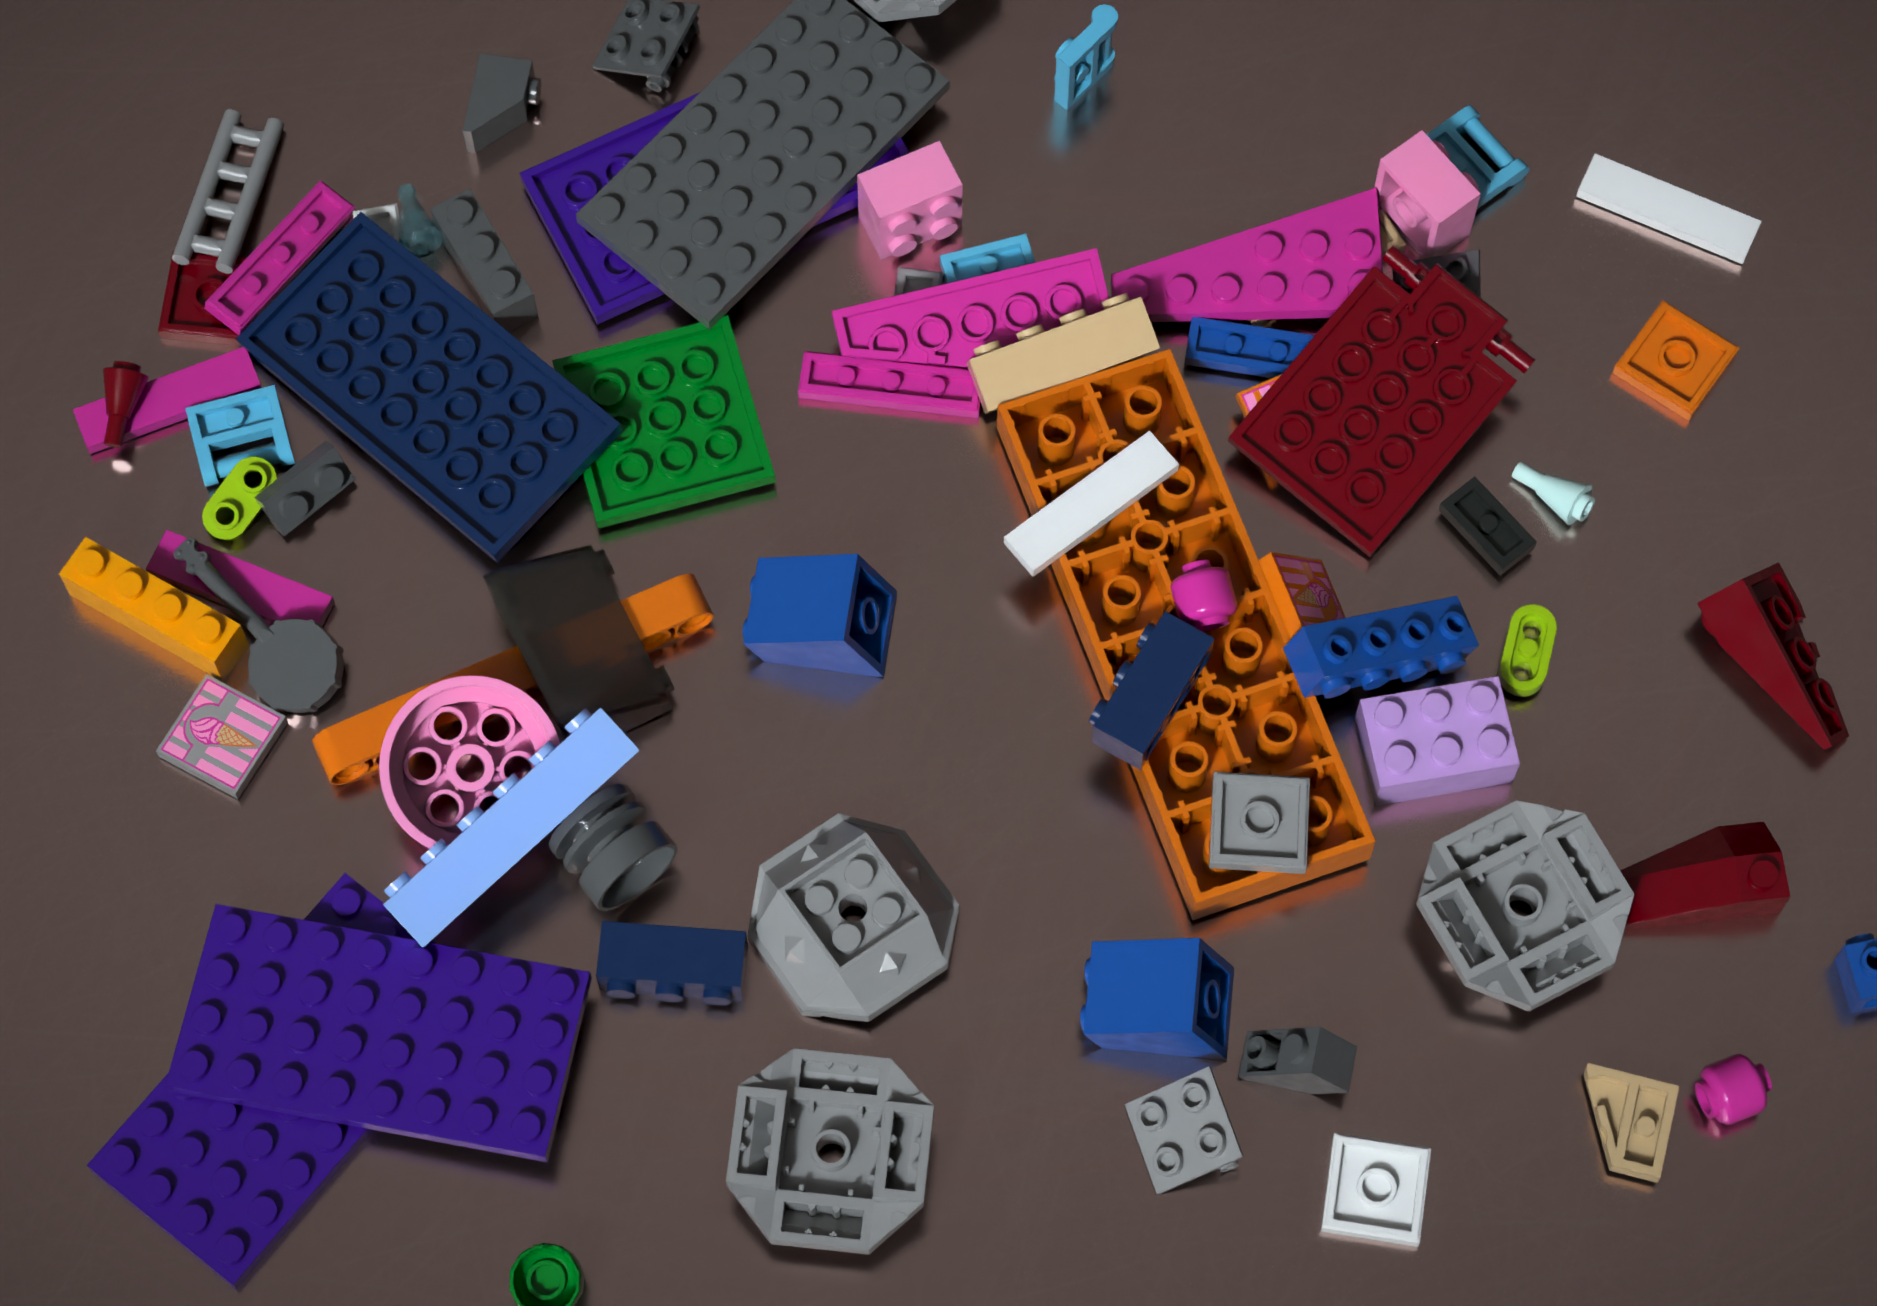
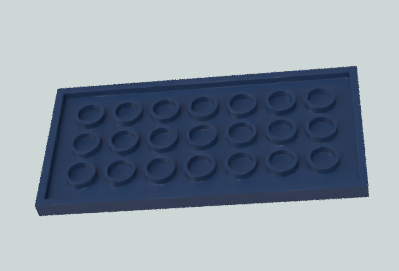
[236,212,623,563]

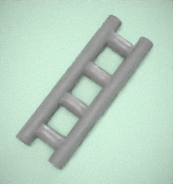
[172,109,284,274]

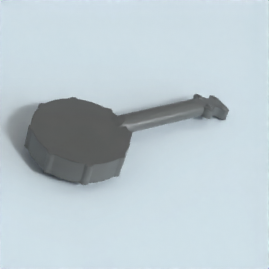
[173,537,344,713]

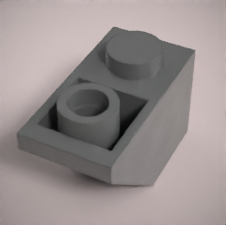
[1238,1027,1357,1094]

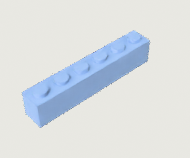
[383,707,640,948]

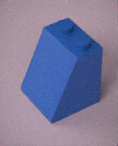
[742,554,897,677]
[1080,938,1234,1060]

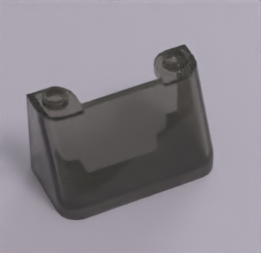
[483,544,675,741]

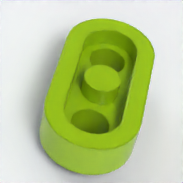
[202,457,278,541]
[1498,604,1557,697]

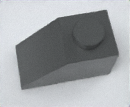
[462,53,541,153]

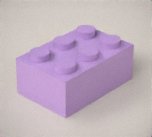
[1355,676,1520,806]

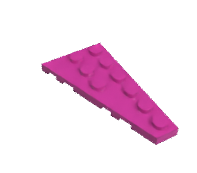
[1110,187,1383,322]
[831,248,1124,368]

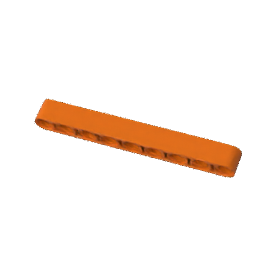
[312,574,714,785]

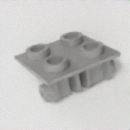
[1124,1066,1244,1195]

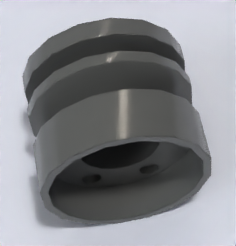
[548,784,678,911]

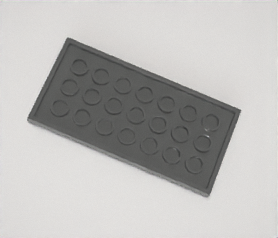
[576,0,950,330]

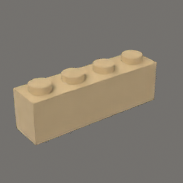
[966,293,1160,414]

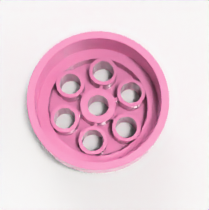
[379,676,560,849]

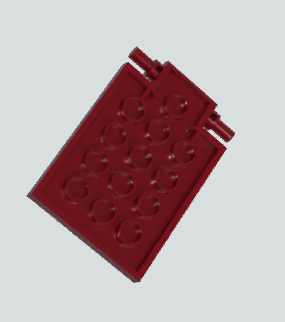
[1228,245,1536,557]

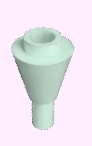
[1512,462,1595,525]

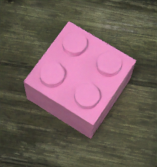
[1374,130,1481,259]
[857,141,963,260]

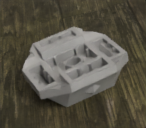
[1416,800,1635,1012]
[748,813,960,1022]
[726,1048,934,1255]

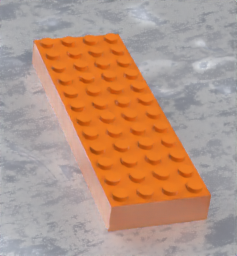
[997,349,1376,920]

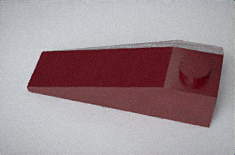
[1697,562,1849,750]
[1620,822,1791,931]

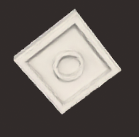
[1320,1133,1431,1247]

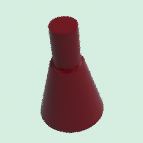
[103,361,149,448]

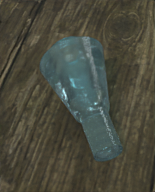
[398,184,443,258]

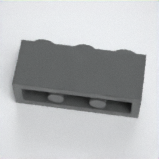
[430,188,538,332]

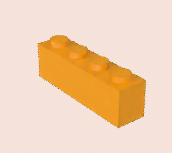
[59,537,249,682]

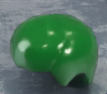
[509,1243,585,1306]

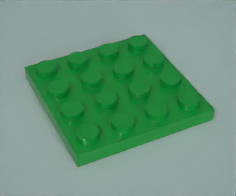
[552,315,776,529]

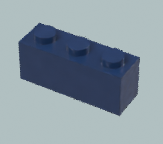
[1089,611,1215,770]
[596,921,748,1005]

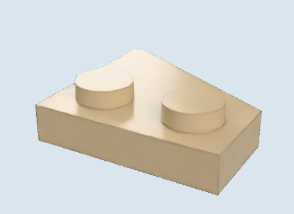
[1583,1063,1680,1183]

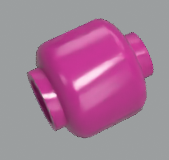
[1171,560,1237,632]
[1695,1054,1772,1125]

